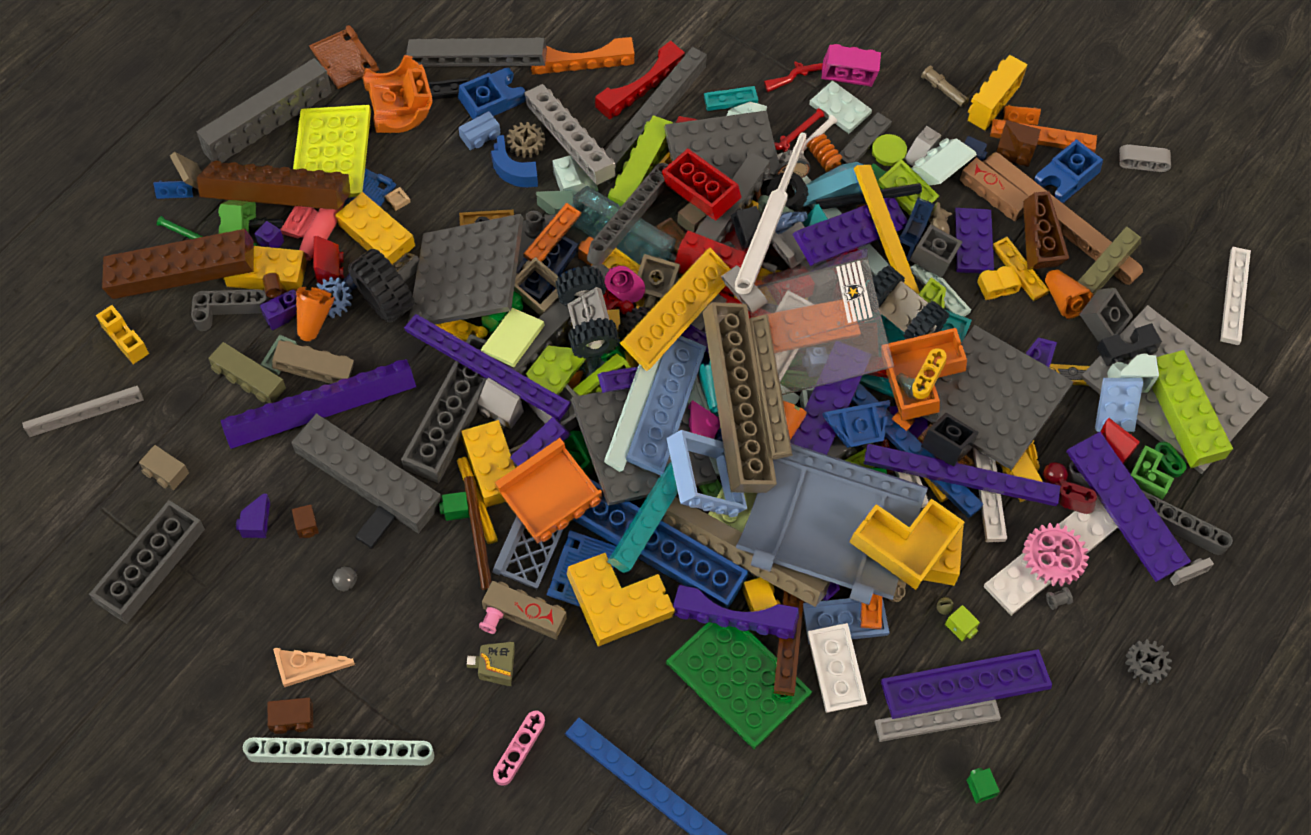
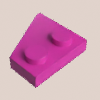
[688,400,720,439]

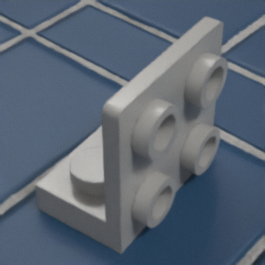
[770,222,806,269]

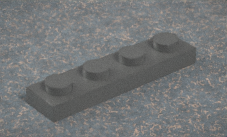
[839,112,892,164]

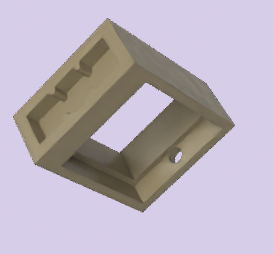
[514,257,559,316]

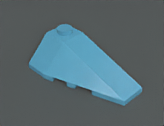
[795,162,863,206]

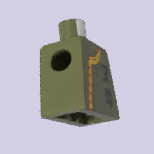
[467,642,515,686]

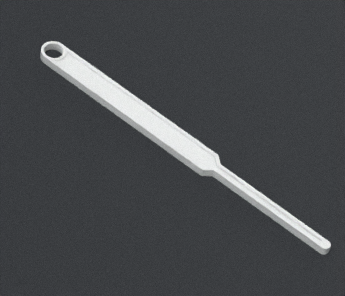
[735,133,806,294]

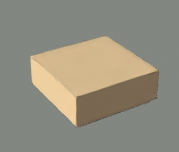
[385,187,410,211]

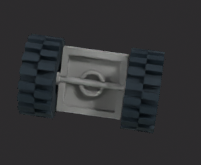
[555,266,620,359]

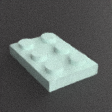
[809,80,872,134]

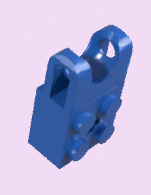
[458,68,526,119]
[1034,139,1103,203]

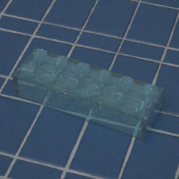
[572,186,676,277]

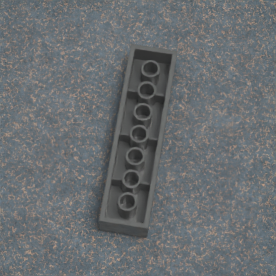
[196,58,332,163]
[497,264,609,377]
[401,334,487,484]
[292,414,442,534]

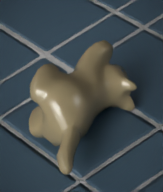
[923,202,952,235]

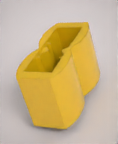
[977,266,1022,300]

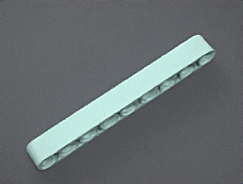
[243,737,434,765]

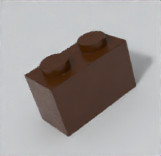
[267,698,313,734]

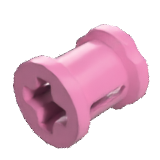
[479,607,504,634]

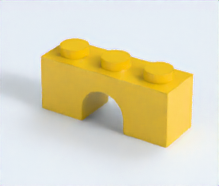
[96,305,149,364]

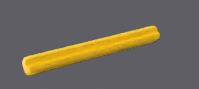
[457,457,497,544]

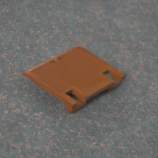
[309,25,379,89]

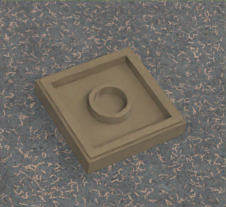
[170,152,202,190]

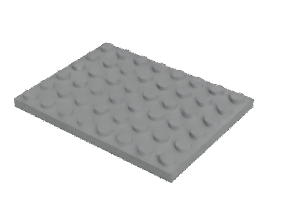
[1080,305,1269,474]

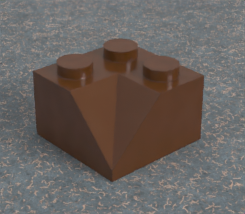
[996,120,1041,167]

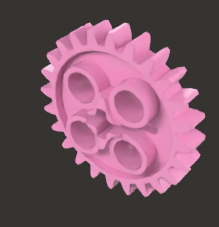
[1022,523,1089,586]

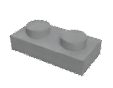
[1170,557,1214,586]

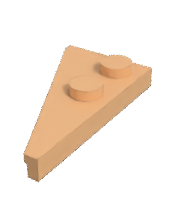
[273,648,355,687]

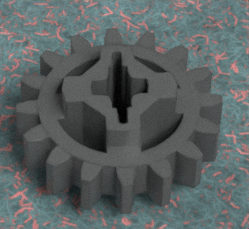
[1125,639,1172,685]

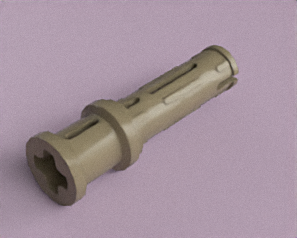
[921,65,969,107]

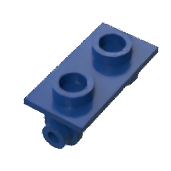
[153,180,193,199]

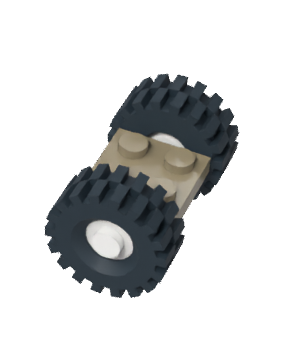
[862,265,949,339]

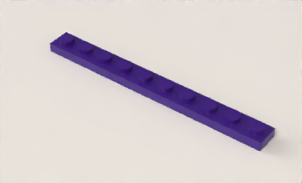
[404,314,571,421]
[863,444,1060,506]

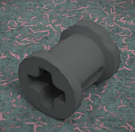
[1046,587,1073,610]

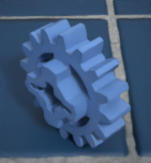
[317,277,353,318]

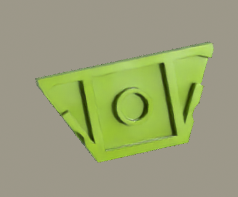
[526,346,586,395]

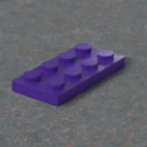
[954,208,994,274]

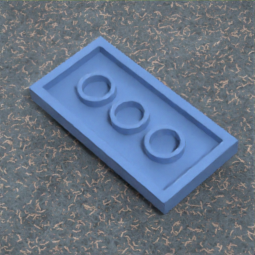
[803,597,889,644]

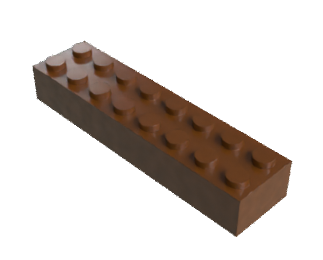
[197,161,351,210]
[102,229,254,299]

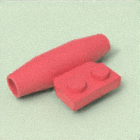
[281,202,345,260]

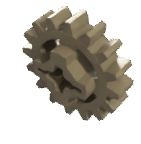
[507,122,545,158]

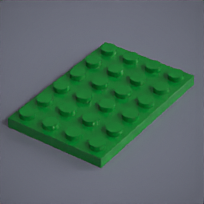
[666,622,812,750]

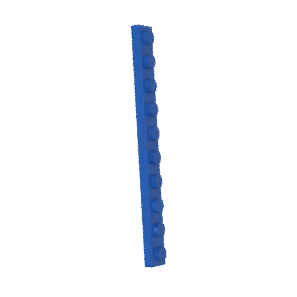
[851,383,984,519]
[565,718,727,835]

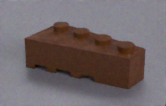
[1023,191,1069,270]

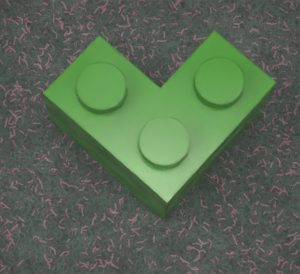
[218,200,256,234]
[1130,445,1174,500]

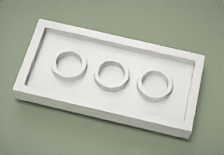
[807,623,867,713]

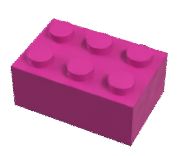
[821,44,881,87]

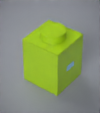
[945,605,980,642]

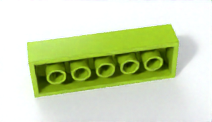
[608,115,673,217]
[1152,350,1233,468]

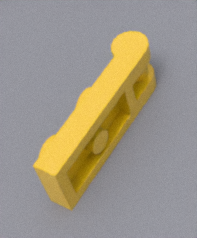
[435,320,489,342]

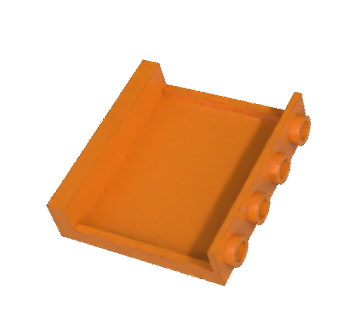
[495,438,603,544]

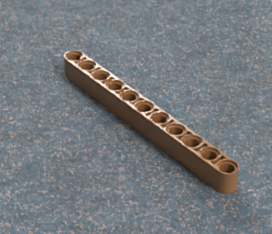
[983,152,1143,285]

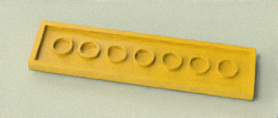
[620,248,731,371]

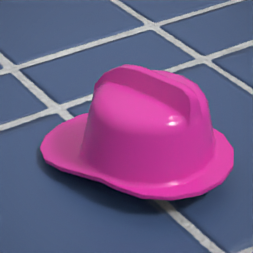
[604,266,645,303]

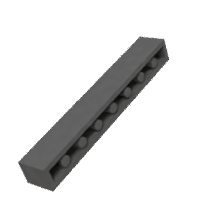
[406,37,547,67]

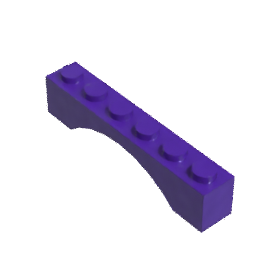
[673,585,799,639]

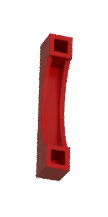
[595,41,685,120]

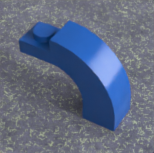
[491,135,538,187]

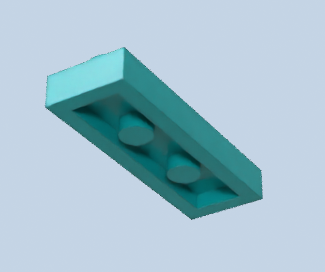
[704,86,758,111]

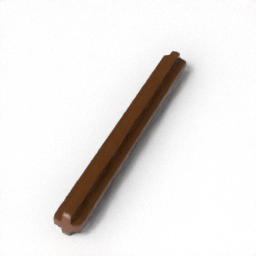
[464,476,491,590]

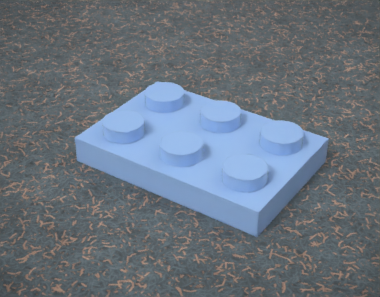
[1095,378,1143,432]

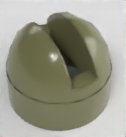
[936,597,954,615]

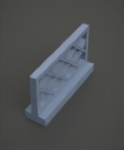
[492,516,563,590]

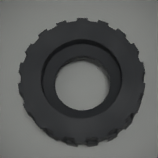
[767,172,809,211]

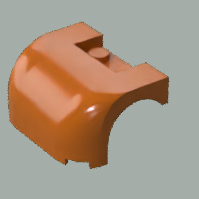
[362,55,432,133]

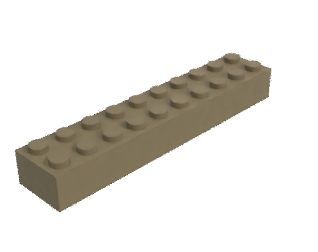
[703,302,777,493]

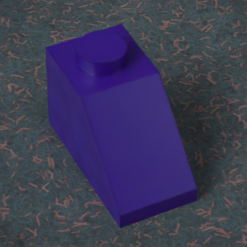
[236,494,270,538]

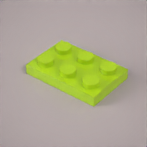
[877,159,939,215]

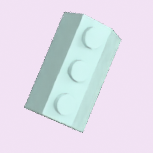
[911,138,977,185]

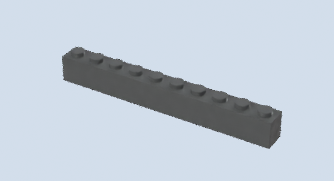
[605,47,707,184]

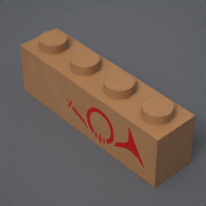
[960,158,1029,221]

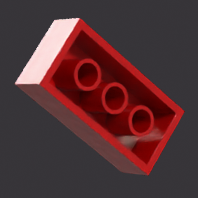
[662,148,742,221]

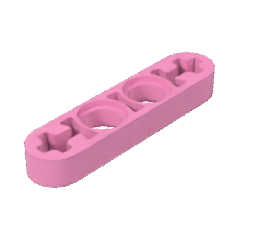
[493,711,545,786]

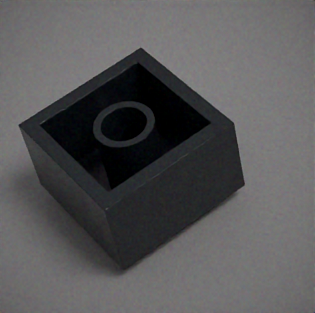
[921,413,979,467]

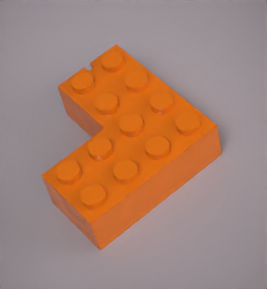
[881,328,967,421]

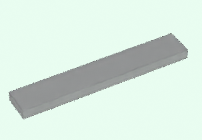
[22,386,144,437]
[875,700,1001,742]

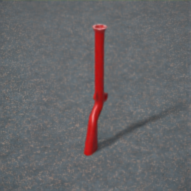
[764,61,823,93]
[774,109,824,153]

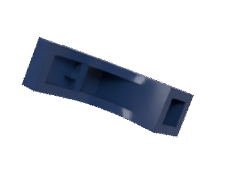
[899,197,935,261]

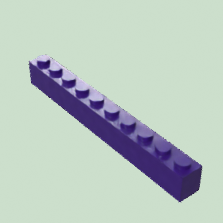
[221,359,416,449]

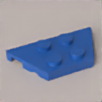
[822,400,890,448]

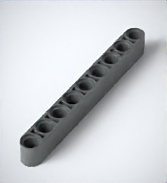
[587,163,668,265]
[1067,461,1233,555]

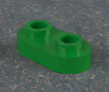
[1154,442,1186,477]

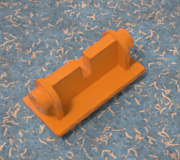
[1003,105,1041,125]

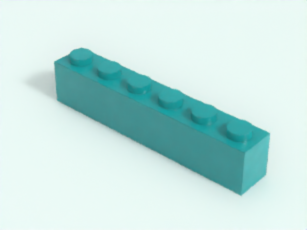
[607,462,678,573]

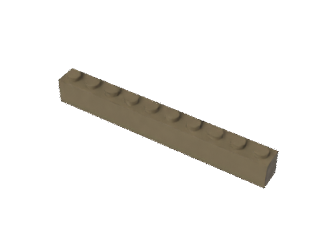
[661,497,830,607]

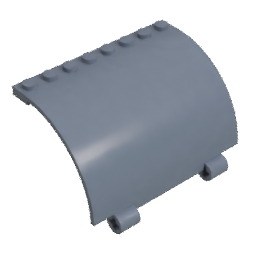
[736,443,928,605]

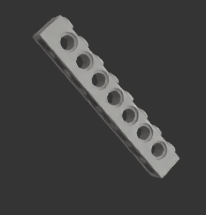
[524,84,616,185]

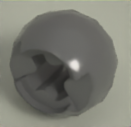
[332,566,358,592]

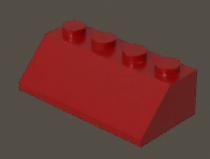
[675,231,747,295]

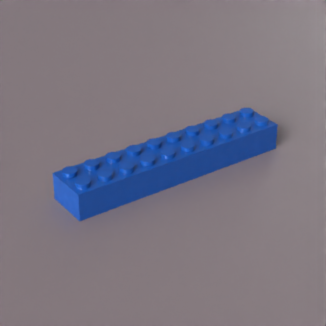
[572,479,748,609]

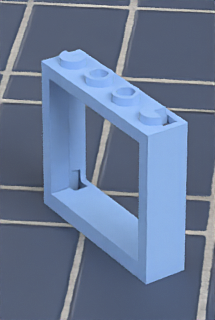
[667,430,747,517]

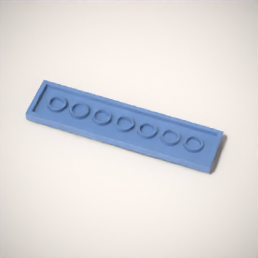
[626,336,707,475]

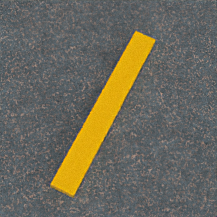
[853,165,920,294]

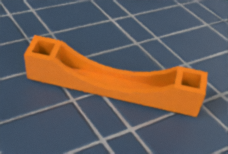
[531,37,634,75]

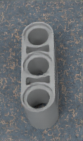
[1119,145,1171,172]
[721,265,767,313]

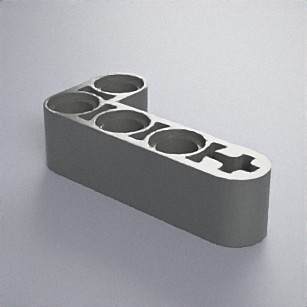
[191,289,268,331]

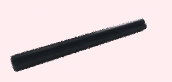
[815,183,922,209]

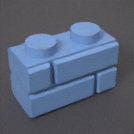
[458,111,500,150]

